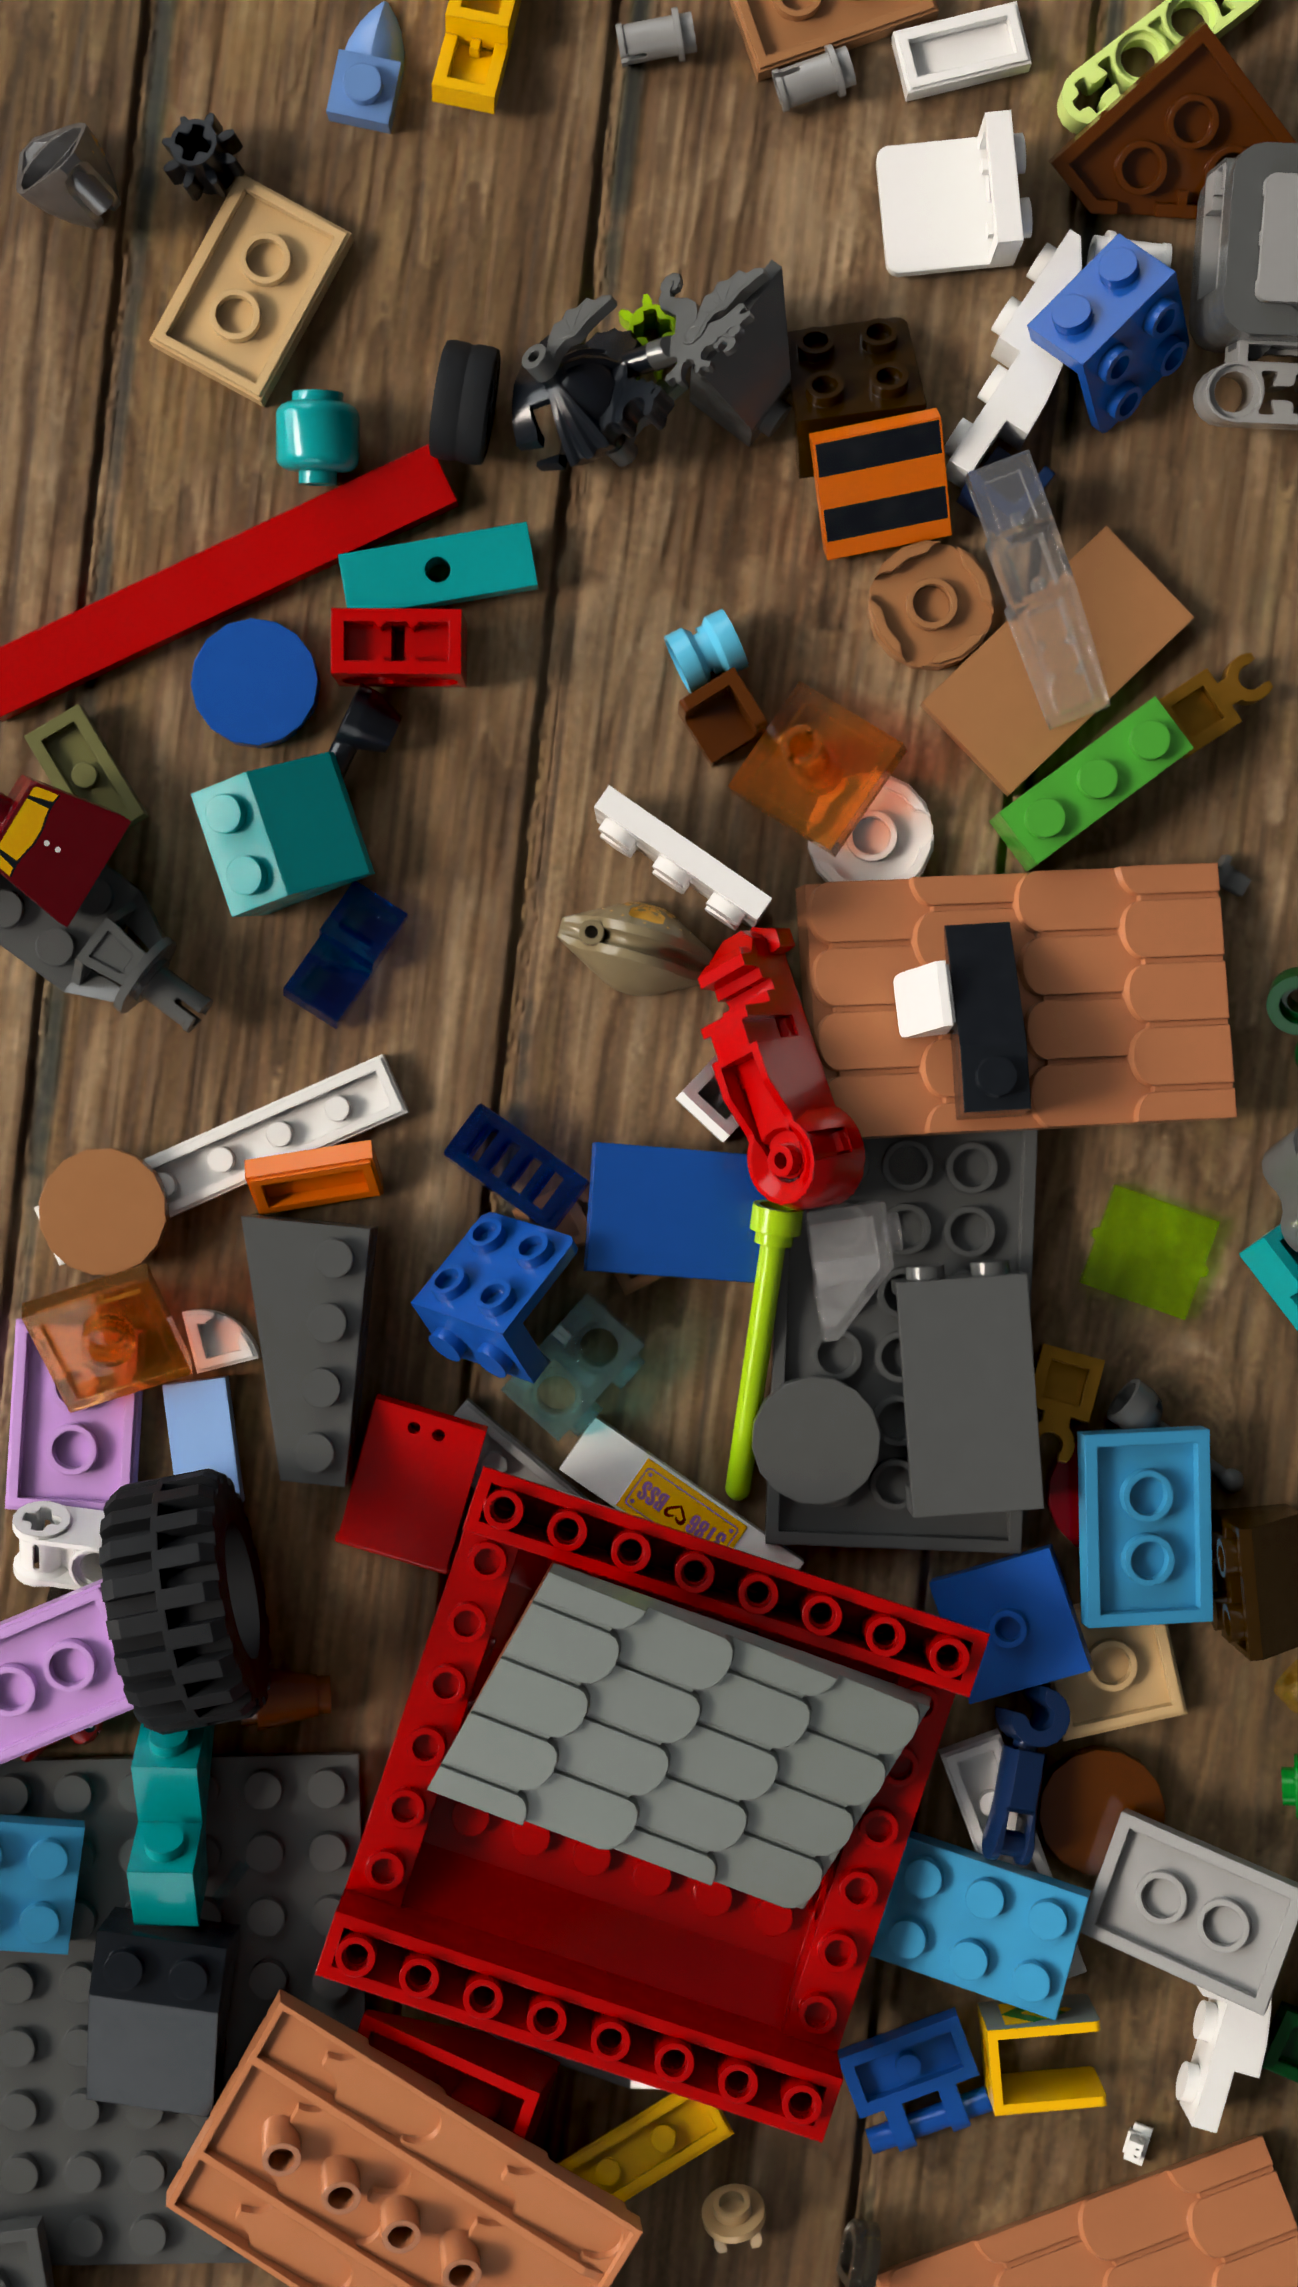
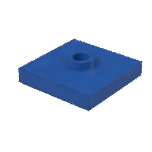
[929,1543,1093,1704]

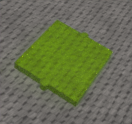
[1079,1184,1220,1320]

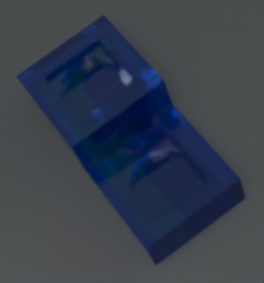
[283,881,408,1029]

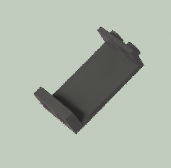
[891,1259,1044,1518]

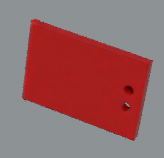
[335,1394,488,1575]

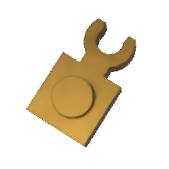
[1159,653,1273,760]
[1034,1343,1105,1463]

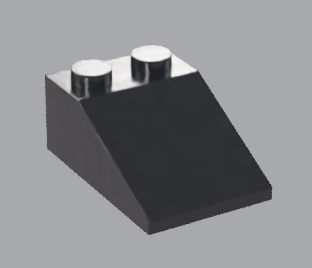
[86,1907,241,2117]

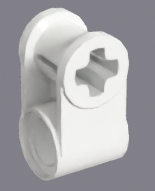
[12,1501,105,1590]

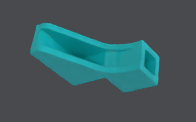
[127,1723,215,1926]

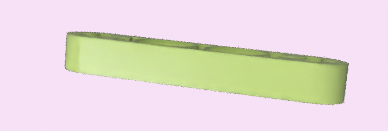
[1057,0,1262,134]

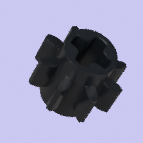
[162,113,245,201]

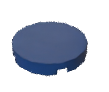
[191,618,321,749]

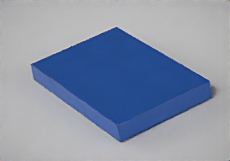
[584,1142,767,1283]

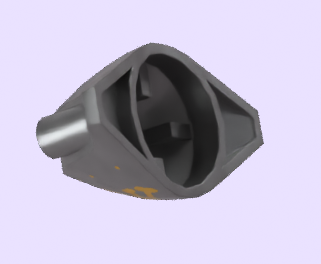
[16,123,121,230]

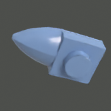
[326,1,405,134]

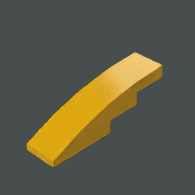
[432,0,521,114]

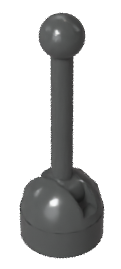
[1107,1378,1244,1494]

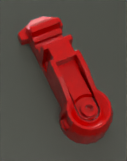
[697,927,865,1211]

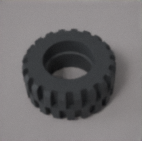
[99,1468,272,1735]

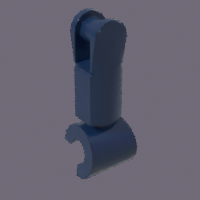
[982,1685,1070,1866]

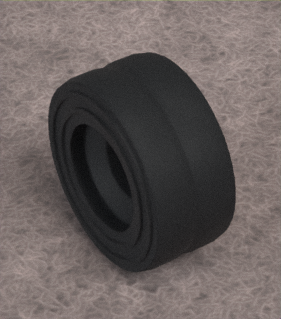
[429,340,501,465]

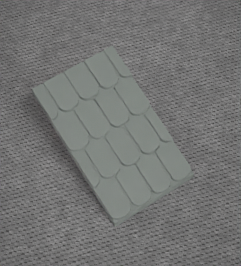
[427,1560,931,1909]

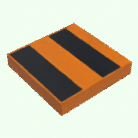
[809,408,952,561]

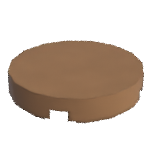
[867,540,995,671]
[39,1148,170,1275]

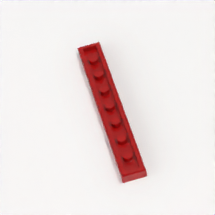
[0,444,459,722]

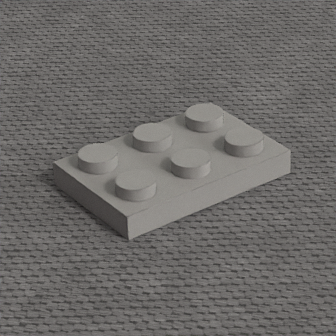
[1080,1808,1298,2016]

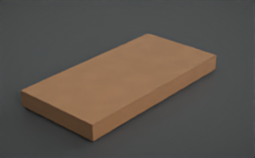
[920,525,1195,797]

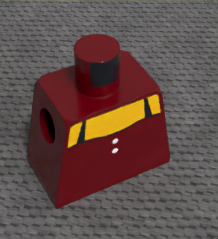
[0,774,132,928]

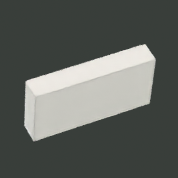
[891,1,1032,102]

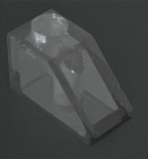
[804,1200,903,1342]

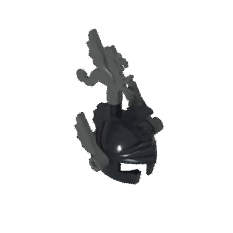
[512,268,770,471]

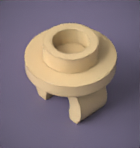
[702,2184,766,2253]

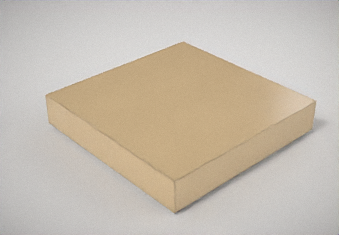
[1048,1603,1188,1741]

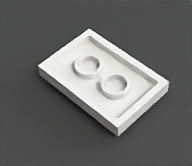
[594,785,772,931]

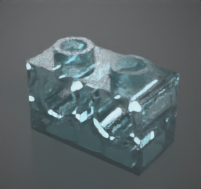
[501,1290,645,1441]

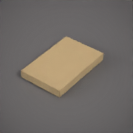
[149,175,354,407]

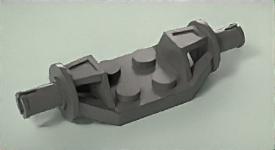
[0,864,213,1033]

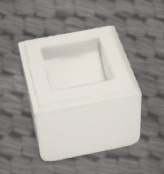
[893,960,956,1039]

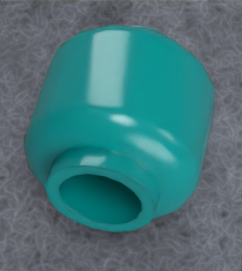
[276,389,360,486]

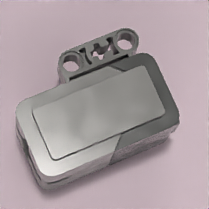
[1189,142,1298,430]

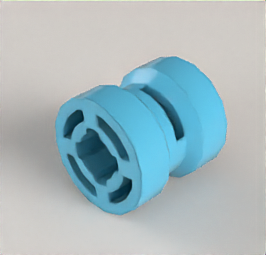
[664,609,749,694]

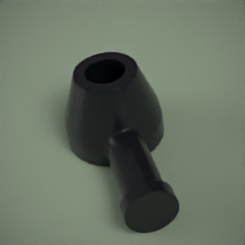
[328,683,402,779]

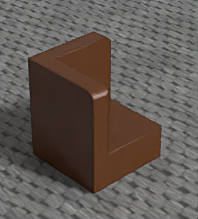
[678,667,768,767]

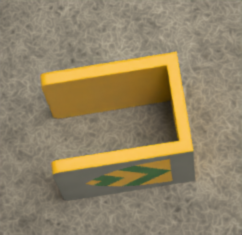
[977,1993,1107,2116]

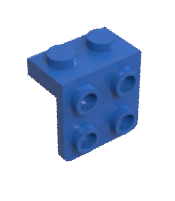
[1027,233,1190,433]
[411,1212,578,1383]

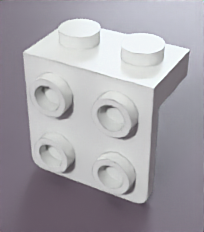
[876,110,1033,277]

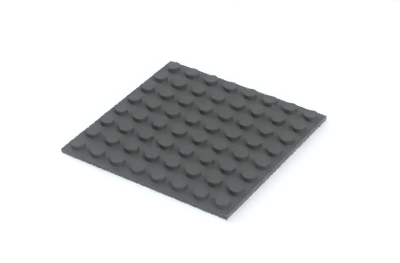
[0,1751,367,2266]

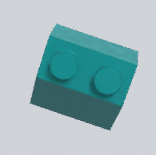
[191,752,375,917]

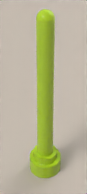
[725,1199,804,1501]

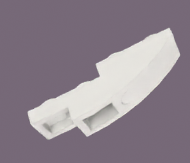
[944,229,1082,489]
[1176,1986,1272,2133]

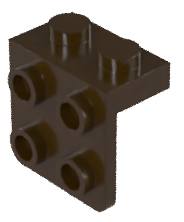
[787,317,927,479]

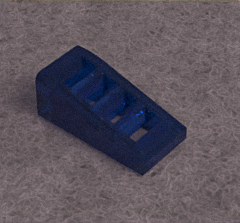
[444,1103,589,1231]

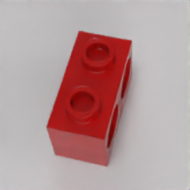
[331,608,467,687]

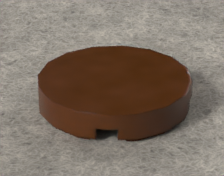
[1037,1745,1166,1875]

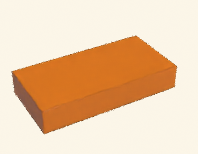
[244,1140,384,1215]

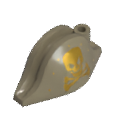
[557,901,715,996]

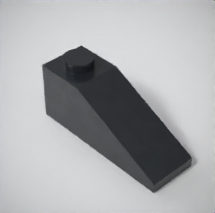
[944,922,1031,1120]

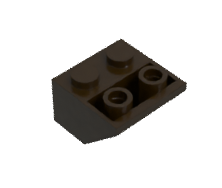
[1211,1504,1298,1661]

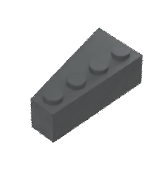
[241,1214,378,1487]

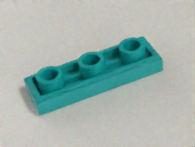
[338,522,539,609]

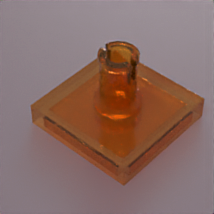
[728,681,907,857]
[22,1264,193,1413]

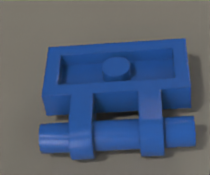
[838,2007,993,2154]

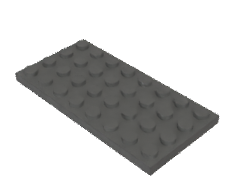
[765,1130,1038,1554]

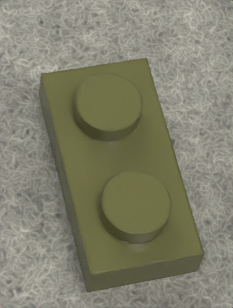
[24,704,149,829]

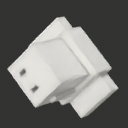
[1122,2121,1154,2166]

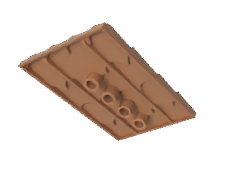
[795,863,1237,1139]
[166,1989,643,2287]
[870,2135,1298,2287]

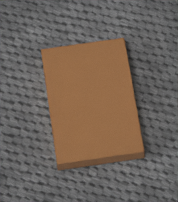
[729,0,939,82]

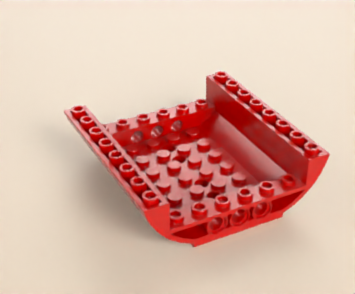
[315,1465,990,2143]

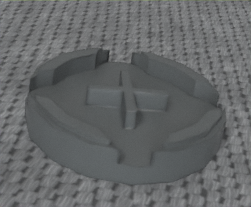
[752,1375,880,1505]

